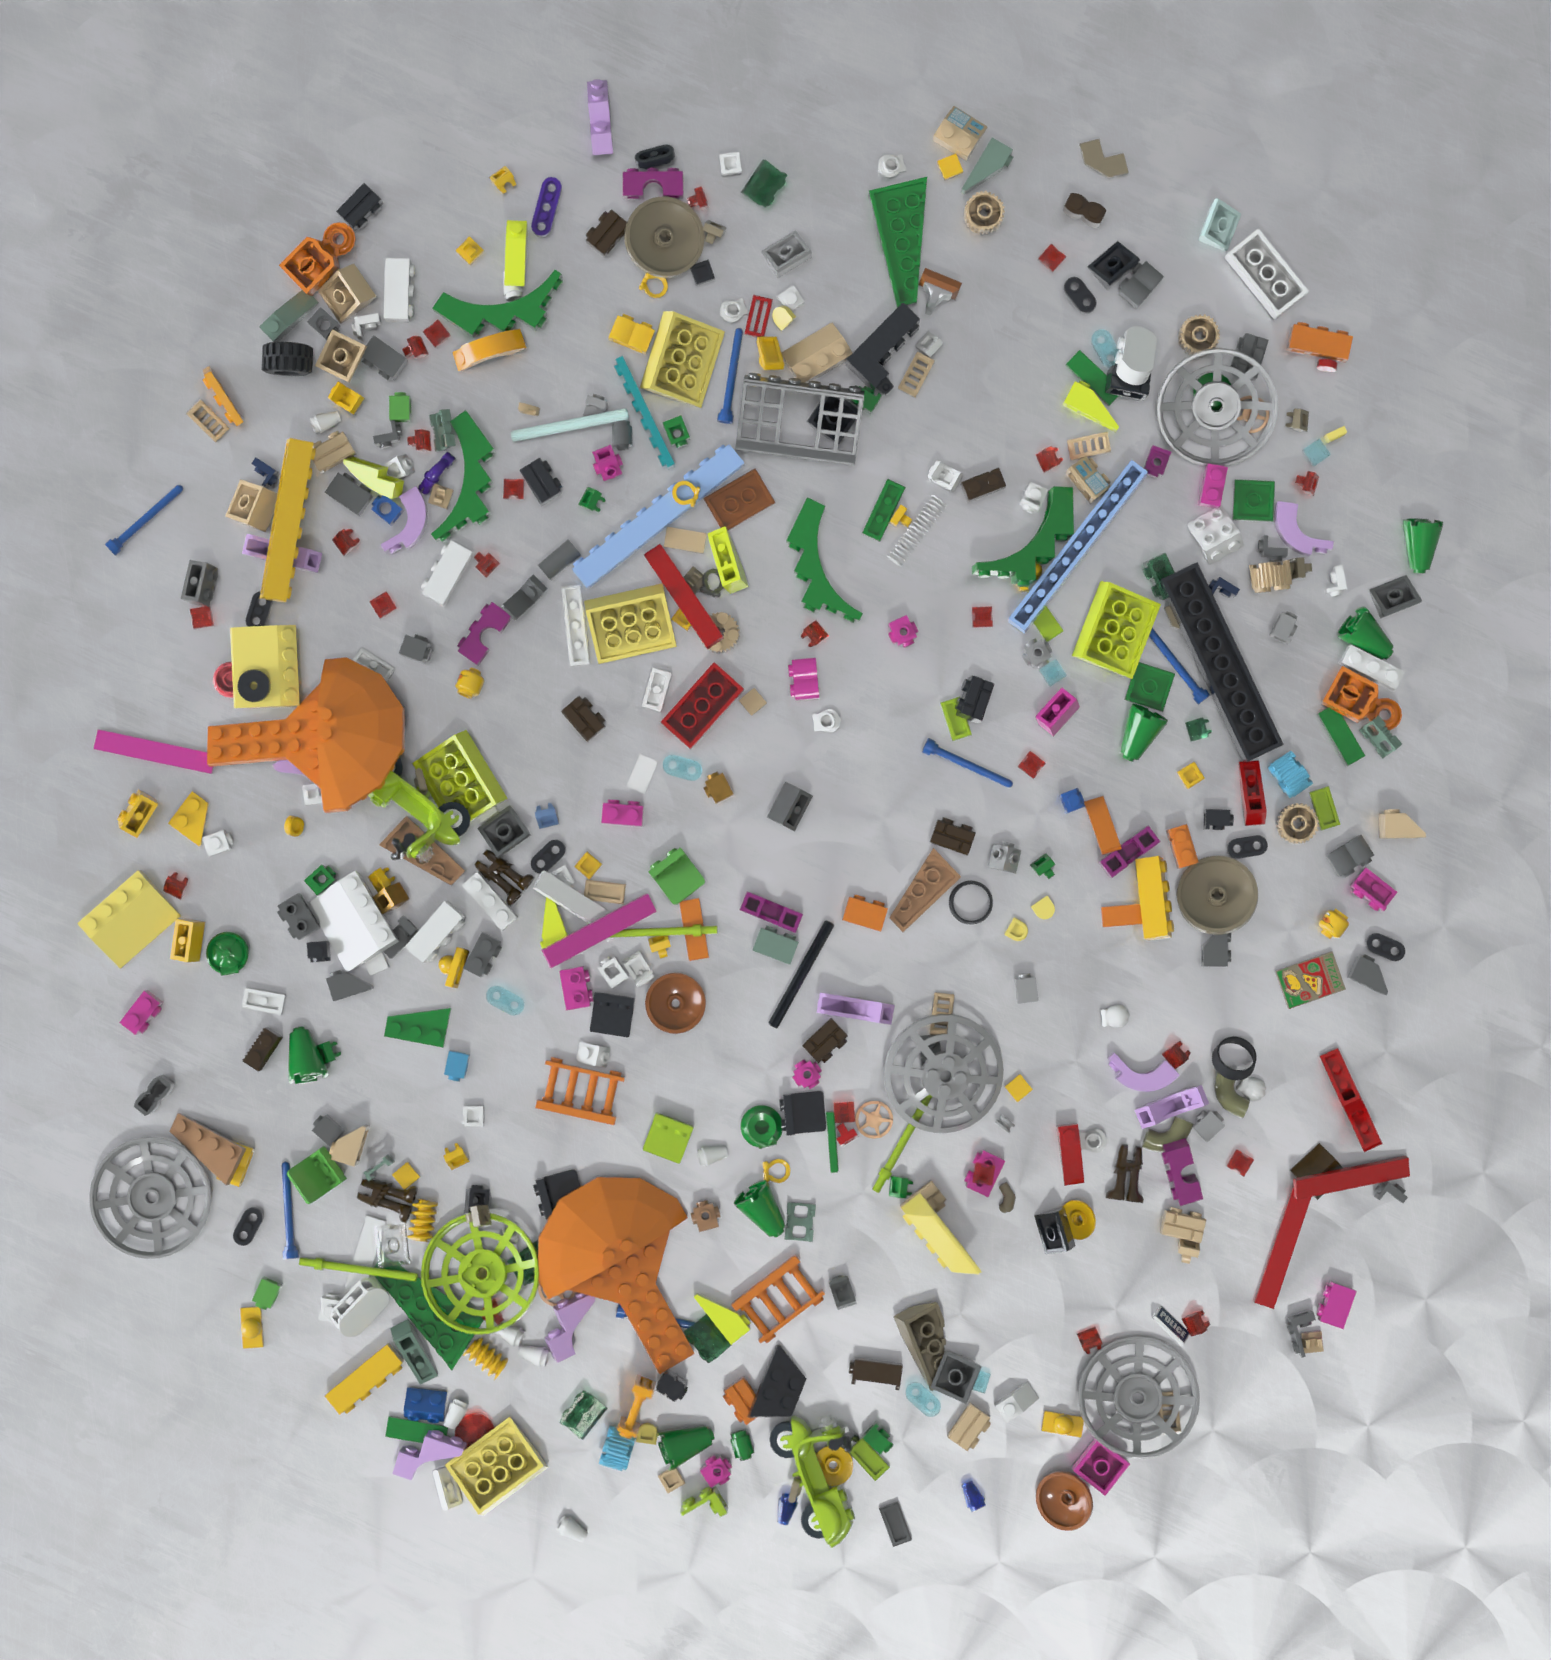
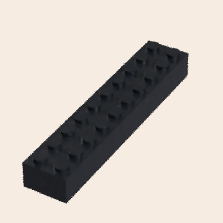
[1158,562,1284,762]

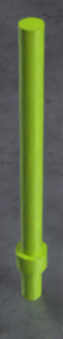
[609,924,718,938]
[872,1094,933,1193]
[299,1257,418,1281]

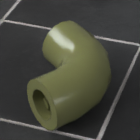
[1214,1072,1250,1118]
[1142,1117,1193,1153]

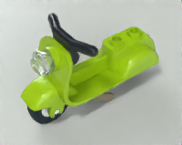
[368,758,470,864]
[769,1415,860,1548]

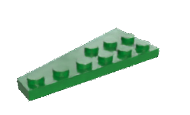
[869,177,927,308]
[375,1254,484,1371]

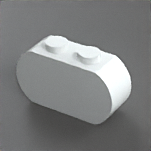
[1115,326,1157,385]
[331,1278,389,1337]

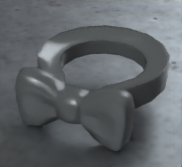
[700,569,724,598]

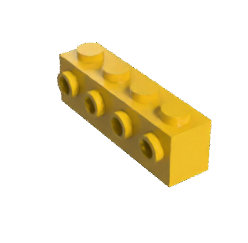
[1135,856,1174,941]
[325,1343,404,1415]

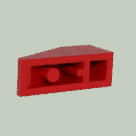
[1239,760,1267,826]
[1056,1123,1084,1186]

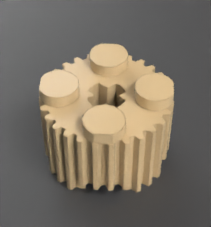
[964,190,1005,235]
[1178,314,1220,357]
[1249,560,1292,593]
[700,612,740,653]
[1276,803,1319,844]

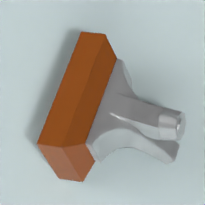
[919,268,962,316]

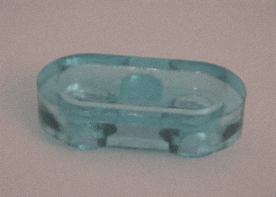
[1091,329,1119,368]
[663,755,702,781]
[486,986,524,1015]
[905,1382,941,1417]

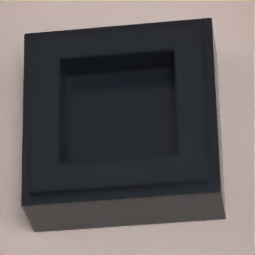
[690,260,715,286]

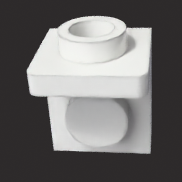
[352,314,381,340]
[382,454,415,479]
[1020,482,1048,514]
[1325,565,1347,597]
[202,830,234,857]
[319,1293,341,1323]

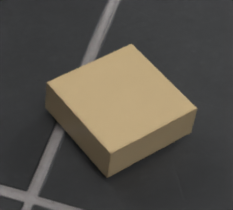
[739,688,767,716]
[658,1468,685,1493]

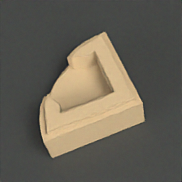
[518,402,540,416]

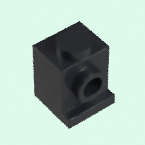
[1203,809,1234,830]
[307,941,331,963]
[464,1185,489,1214]

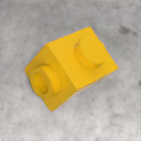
[328,381,364,415]

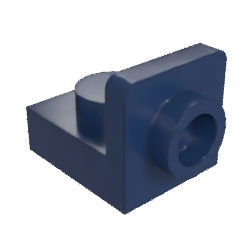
[251,457,278,489]
[1209,577,1240,598]

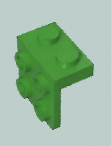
[648,847,705,905]
[287,1146,347,1204]

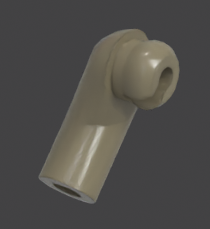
[999,1182,1016,1213]

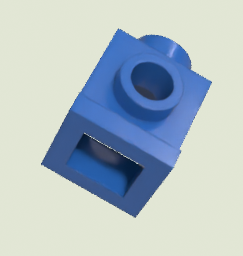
[1059,788,1085,814]

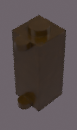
[849,1357,903,1391]

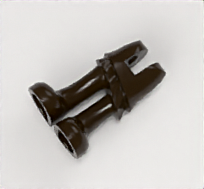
[474,849,535,907]
[1106,1144,1144,1203]
[357,1179,418,1223]

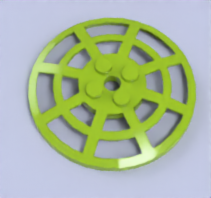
[421,1213,539,1335]

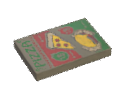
[1275,951,1346,1009]

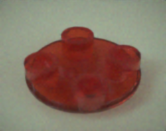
[455,1413,494,1450]

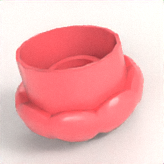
[213,662,233,698]

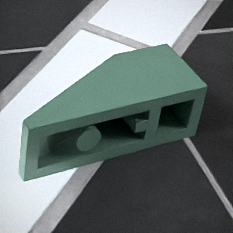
[961,137,1014,195]
[259,290,319,342]
[390,1319,438,1385]

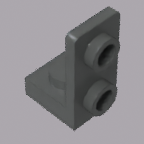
[501,574,548,620]
[383,916,419,959]
[1286,1310,1316,1358]

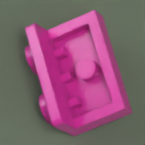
[1350,867,1398,912]

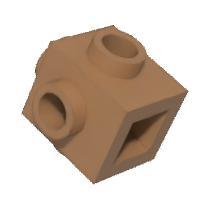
[690,1200,721,1232]

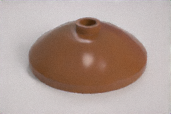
[645,973,706,1034]
[1036,1471,1093,1531]

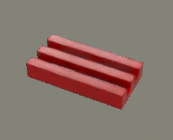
[744,295,773,337]

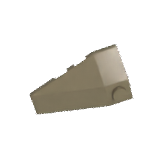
[893,1302,946,1391]

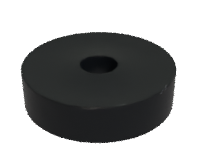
[237,670,271,702]

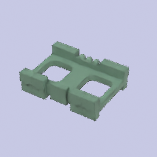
[429,409,456,452]
[1359,715,1402,759]
[363,1154,395,1181]
[784,1202,816,1242]

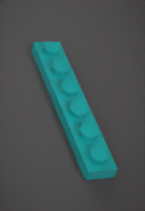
[614,356,675,470]

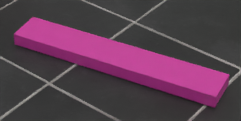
[94,730,214,774]
[541,893,657,968]

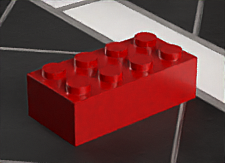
[661,662,744,750]

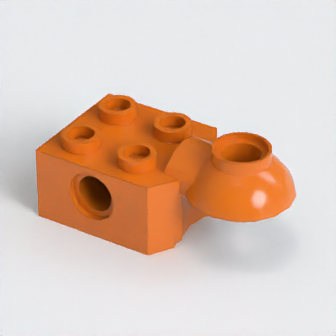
[279,222,355,296]
[1322,666,1402,730]

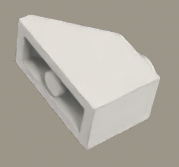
[994,1381,1039,1423]

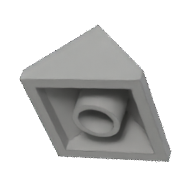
[761,230,812,278]

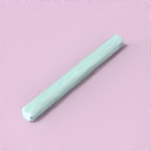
[511,408,629,442]

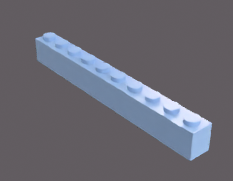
[572,444,745,589]
[1008,460,1148,634]

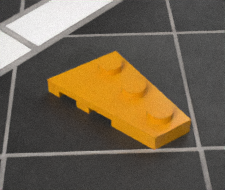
[202,366,243,426]

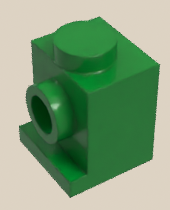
[850,385,882,414]
[662,415,690,448]
[304,865,337,896]
[862,1421,894,1454]

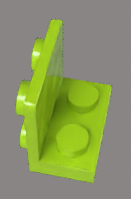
[643,1112,694,1164]
[680,1486,728,1517]

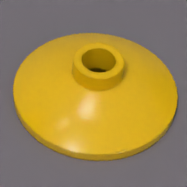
[1063,1200,1096,1240]
[816,1446,853,1486]

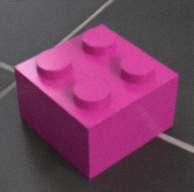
[1072,1438,1130,1496]

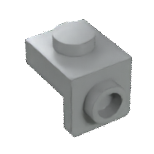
[583,394,608,417]

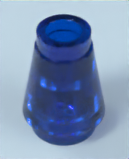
[961,1481,986,1512]
[777,1493,798,1525]

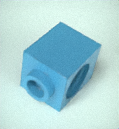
[444,1050,470,1082]

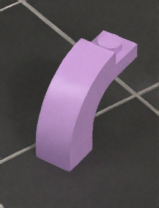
[381,486,428,554]
[1274,501,1334,556]
[1108,1053,1180,1092]
[1135,1085,1209,1129]

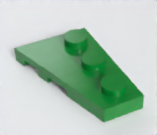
[384,1008,451,1048]

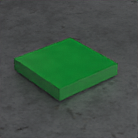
[1232,479,1275,522]
[1124,662,1175,712]

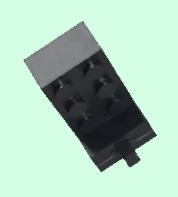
[846,302,920,396]

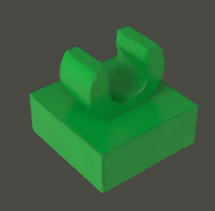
[578,487,606,512]
[1030,853,1056,879]
[317,1041,341,1064]
[889,1176,913,1199]

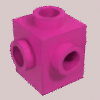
[592,445,623,481]
[888,615,919,648]
[792,1059,822,1089]
[700,1455,733,1488]

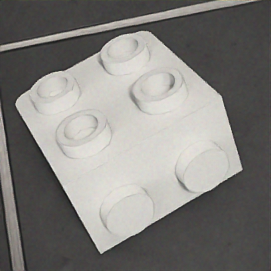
[1188,506,1244,565]

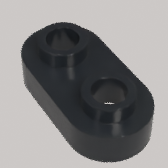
[635,144,675,169]
[1064,277,1096,314]
[246,591,273,627]
[1227,835,1268,859]
[531,840,566,874]
[1366,933,1405,961]
[233,1207,264,1246]

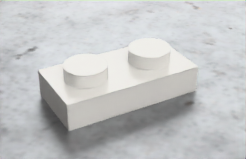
[642,668,672,712]
[242,988,286,1015]
[433,1466,463,1510]

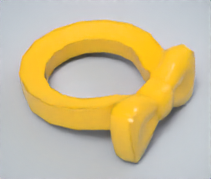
[639,273,668,298]
[672,481,701,507]
[763,1159,790,1183]

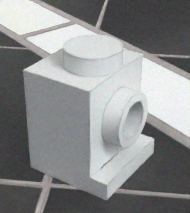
[598,957,629,988]

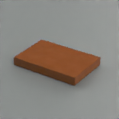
[703,468,776,531]

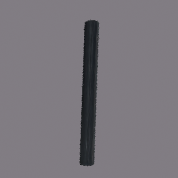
[769,920,834,1029]

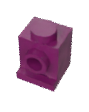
[1143,445,1171,478]

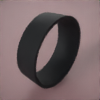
[949,881,993,925]
[1212,1036,1257,1080]

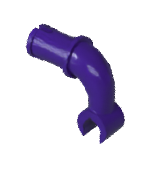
[418,452,456,495]

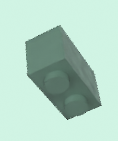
[753,925,799,964]

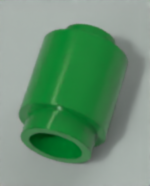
[730,1430,755,1461]

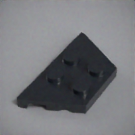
[747,1345,806,1418]

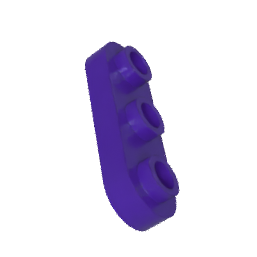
[531,177,562,237]

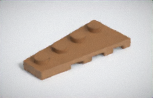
[379,816,465,886]
[889,848,961,932]
[169,1113,246,1185]

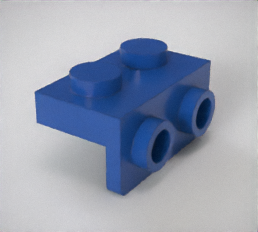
[404,1387,447,1423]

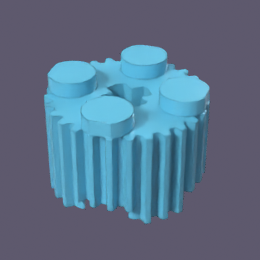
[1268,751,1313,798]
[599,1426,636,1471]

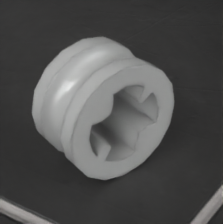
[995,1114,1015,1133]

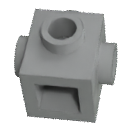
[1022,638,1052,668]
[988,842,1021,874]

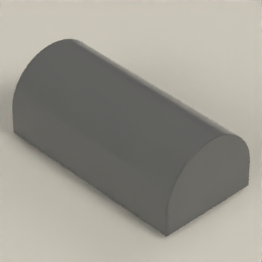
[538,540,581,581]

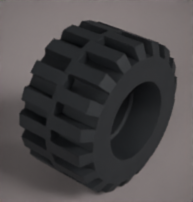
[262,342,313,376]

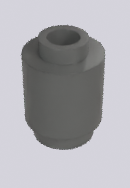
[612,420,632,451]

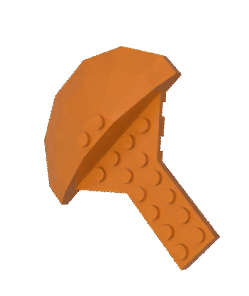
[207,657,405,813]
[537,1177,695,1374]

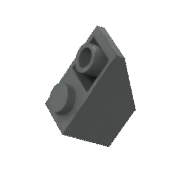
[1201,933,1231,967]

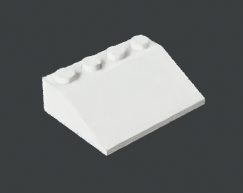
[307,871,399,972]

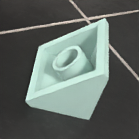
[1198,198,1241,251]

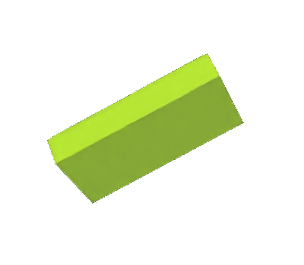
[1033,606,1063,642]
[940,697,972,741]
[1309,786,1341,831]
[849,1438,890,1481]

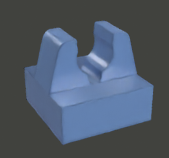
[535,803,559,829]

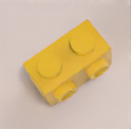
[117,789,158,838]
[170,918,205,962]

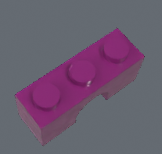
[623,168,684,199]
[457,602,512,666]
[1098,826,1161,878]
[740,891,803,933]
[1161,1138,1203,1206]

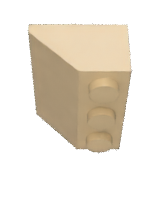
[781,323,852,383]

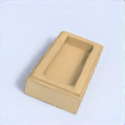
[664,527,707,554]
[584,880,626,904]

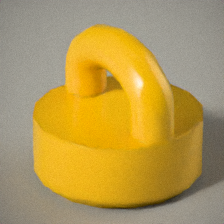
[284,816,304,837]

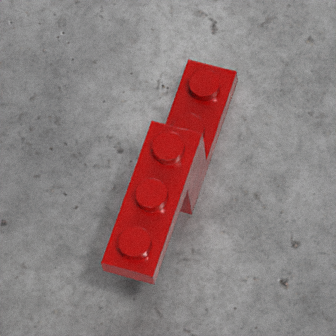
[1320,1048,1383,1152]

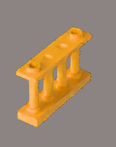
[617,1375,656,1439]

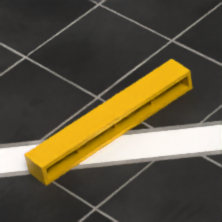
[260,438,316,603]

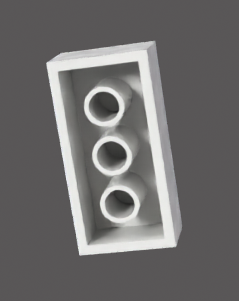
[1224,228,1309,320]

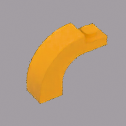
[452,329,526,371]

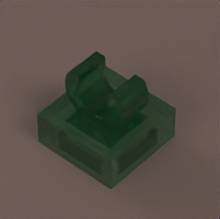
[1185,717,1212,742]

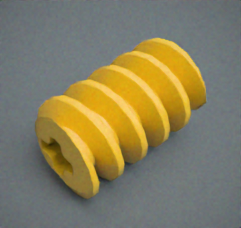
[407,1198,438,1242]
[463,1337,508,1380]

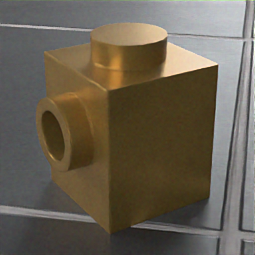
[703,771,734,804]
[372,882,409,915]

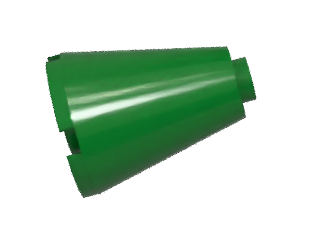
[1403,518,1443,573]
[1338,606,1393,660]
[1120,704,1168,762]
[288,1026,328,1084]
[734,1180,785,1238]
[656,1426,715,1471]

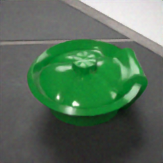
[206,932,249,976]
[741,1105,783,1149]

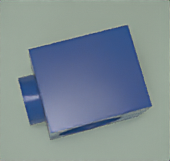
[371,495,404,526]

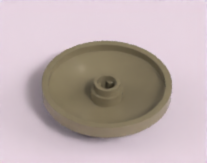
[624,197,705,278]
[1177,856,1258,935]

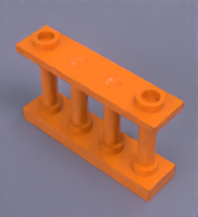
[535,1057,625,1125]
[731,1254,825,1343]

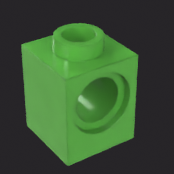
[389,392,411,422]
[252,1277,282,1310]

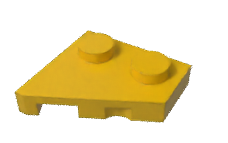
[168,791,209,846]

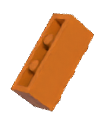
[1287,322,1353,363]

